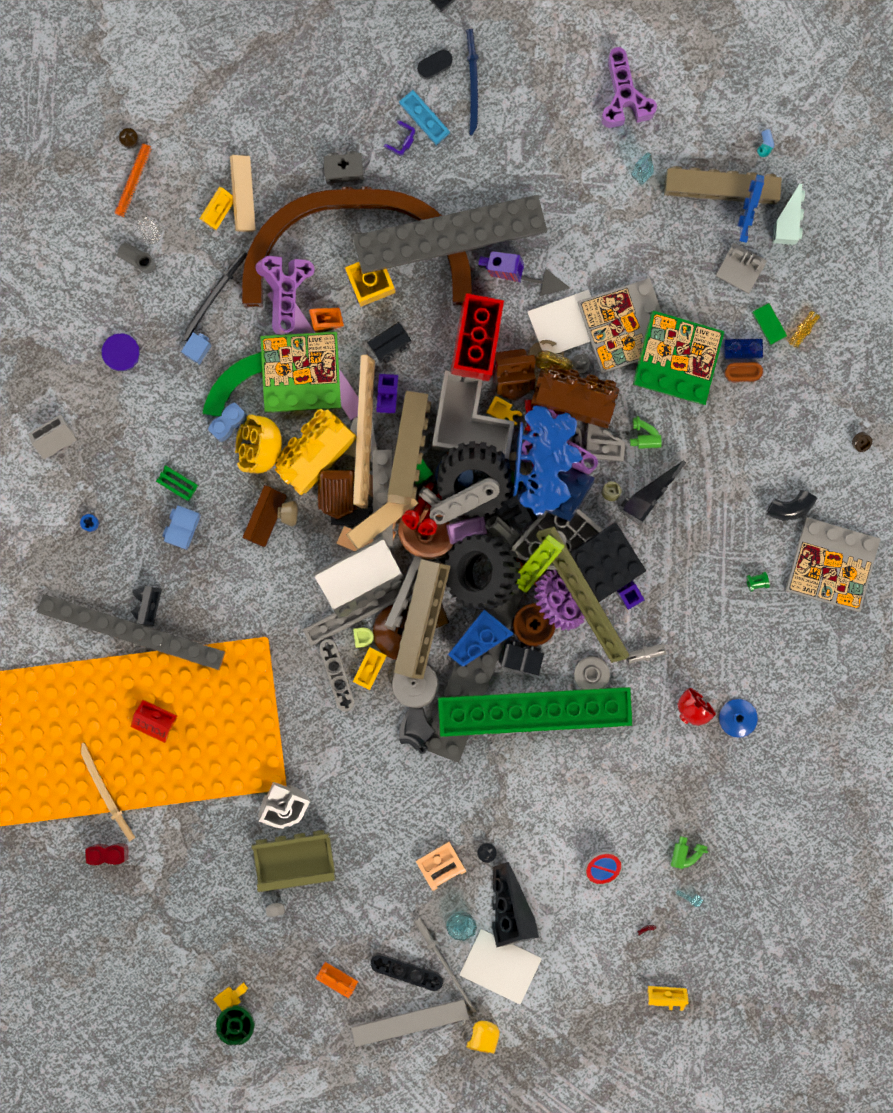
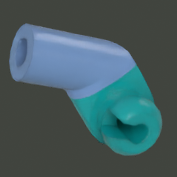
[757,129,775,157]

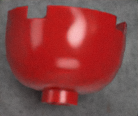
[678,688,716,726]

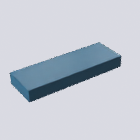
[399,90,450,145]

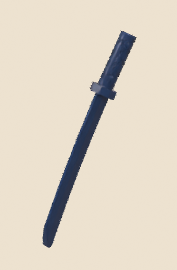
[466,29,478,136]

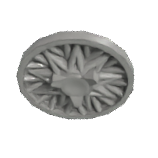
[574,656,610,690]

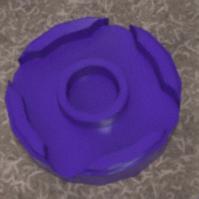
[101,333,140,372]

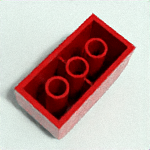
[451,293,504,382]

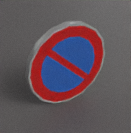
[584,851,622,885]

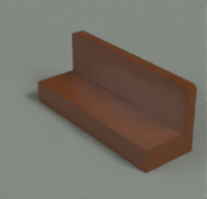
[242,485,287,547]

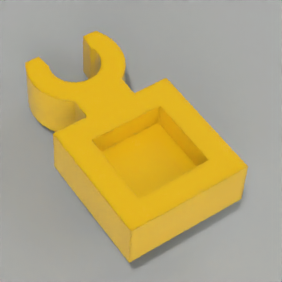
[486,396,522,426]

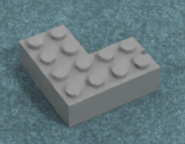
[431,370,515,459]

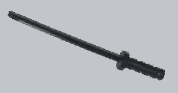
[184,251,247,341]

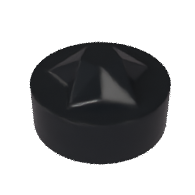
[477,843,497,863]

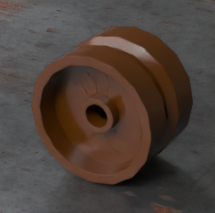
[513,603,555,646]

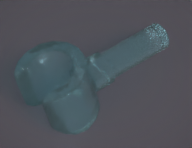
[676,890,703,907]

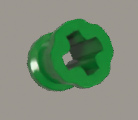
[746,572,770,592]

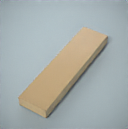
[230,155,256,232]
[346,499,418,550]

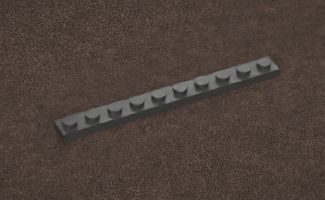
[37,594,226,670]

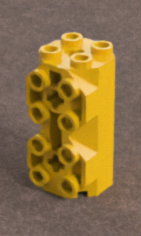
[274,409,357,496]

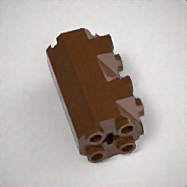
[531,364,619,429]

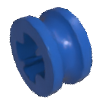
[80,514,99,532]

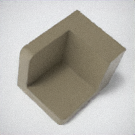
[508,452,531,477]

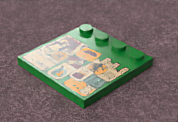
[632,310,725,405]

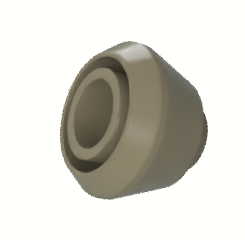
[278,501,298,527]

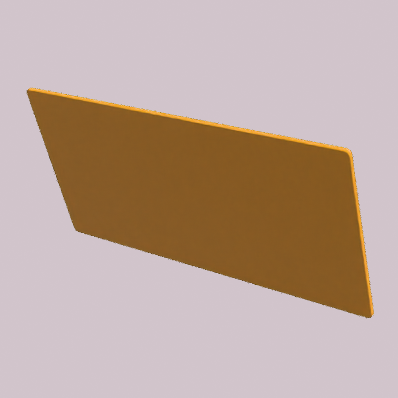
[0,637,287,827]

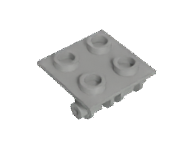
[716,243,767,294]

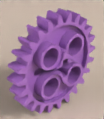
[534,570,585,631]

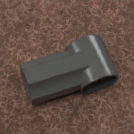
[117,242,156,274]
[485,515,522,547]

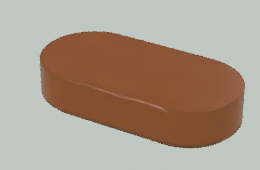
[724,362,763,383]

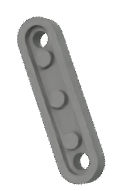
[430,478,499,524]

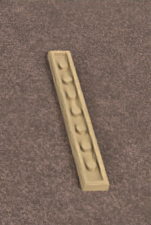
[353,355,375,508]

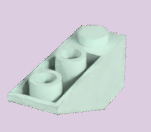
[773,184,805,245]

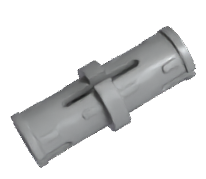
[627,643,667,664]

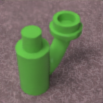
[630,416,662,449]
[670,836,708,869]

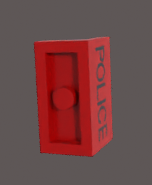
[130,700,177,743]

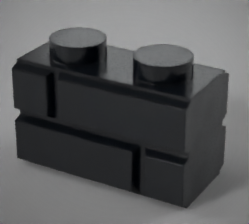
[367,322,412,364]

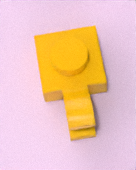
[213,982,248,1011]

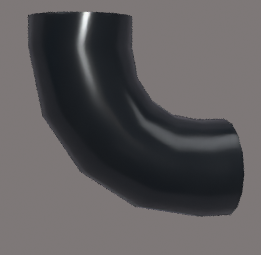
[766,490,818,521]

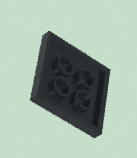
[569,522,646,602]

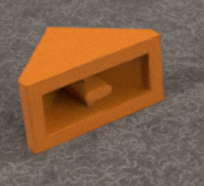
[309,308,344,333]

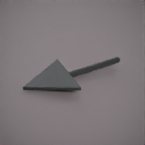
[521,269,570,296]

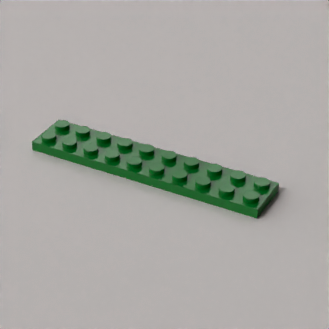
[438,687,633,737]

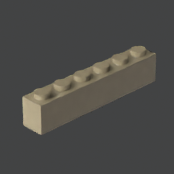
[664,166,782,205]
[387,391,431,506]
[394,559,450,679]

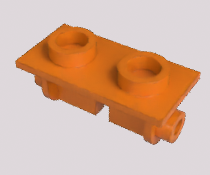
[315,962,358,999]

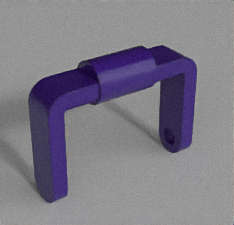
[383,120,415,156]

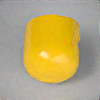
[466,1021,500,1053]

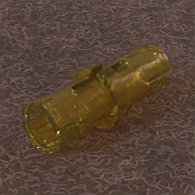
[788,311,820,348]

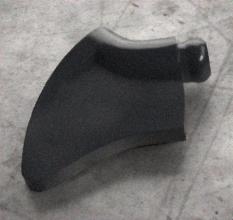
[399,707,436,754]

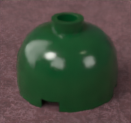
[216,1005,255,1046]

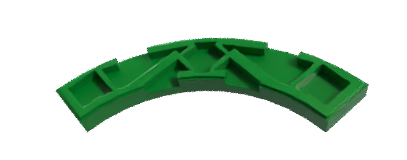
[202,352,262,417]

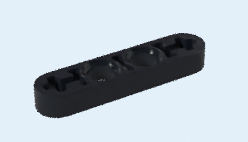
[370,954,443,991]

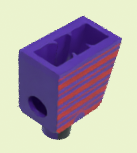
[478,251,525,283]

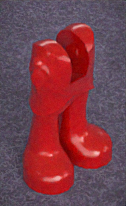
[402,482,442,535]

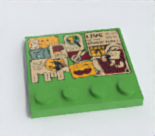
[261,332,341,413]

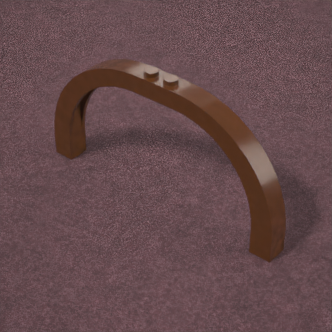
[242,186,472,307]

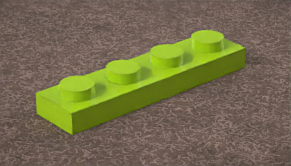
[517,535,564,593]

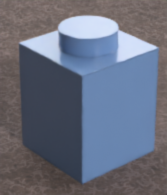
[181,333,212,365]

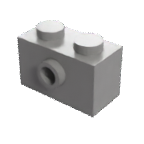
[28,414,77,459]

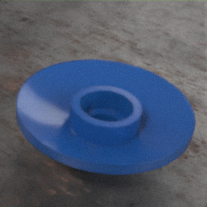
[719,699,758,738]

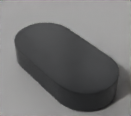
[417,50,453,79]

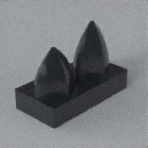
[131,585,162,626]

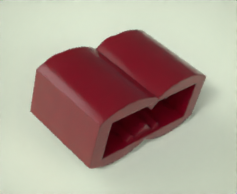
[85,843,129,865]

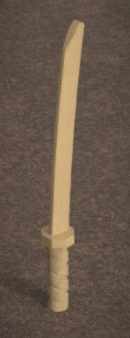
[81,743,136,842]

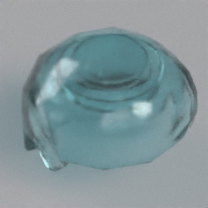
[446,911,477,941]

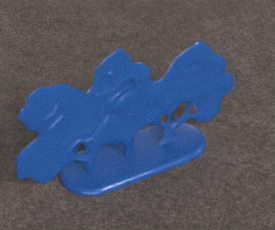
[513,406,583,515]

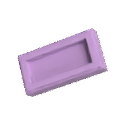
[446,515,487,544]

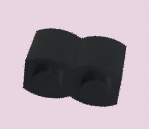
[501,641,544,676]

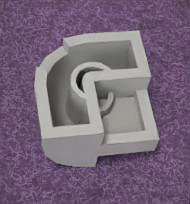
[258,782,310,829]

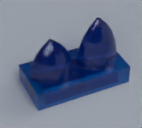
[724,339,763,359]

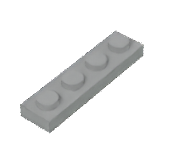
[385,556,423,631]

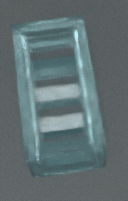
[631,152,654,185]

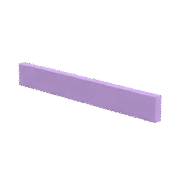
[267,284,359,421]

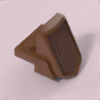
[494,349,536,401]
[318,470,357,519]

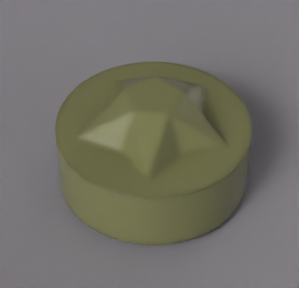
[601,481,622,501]

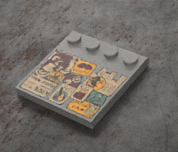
[577,278,662,374]
[785,517,880,612]

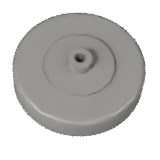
[392,665,439,708]

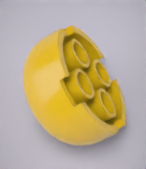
[235,415,282,474]

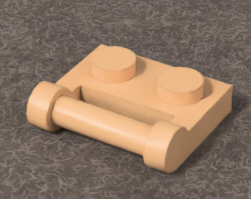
[416,842,467,891]

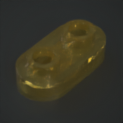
[535,350,572,370]

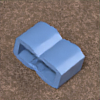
[208,403,247,442]
[163,506,201,550]

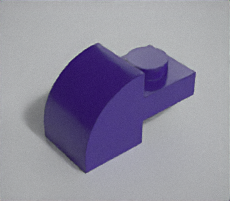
[376,374,398,413]
[616,580,645,610]

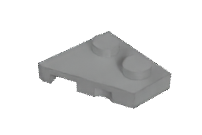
[586,423,625,462]

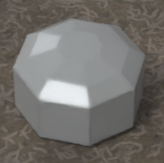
[266,903,285,917]

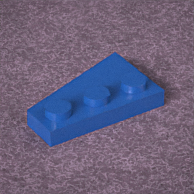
[737,174,764,243]
[448,610,514,667]

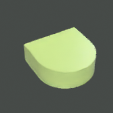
[353,627,374,648]

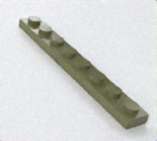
[536,526,629,663]

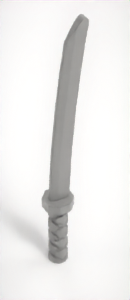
[414,918,477,1013]

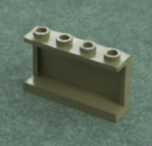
[251,830,336,892]

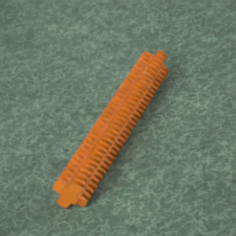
[114,144,152,217]

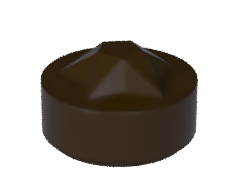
[119,128,139,148]
[852,432,872,452]

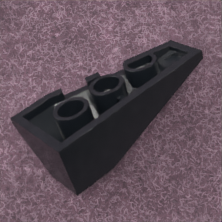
[620,460,686,525]
[492,862,539,948]

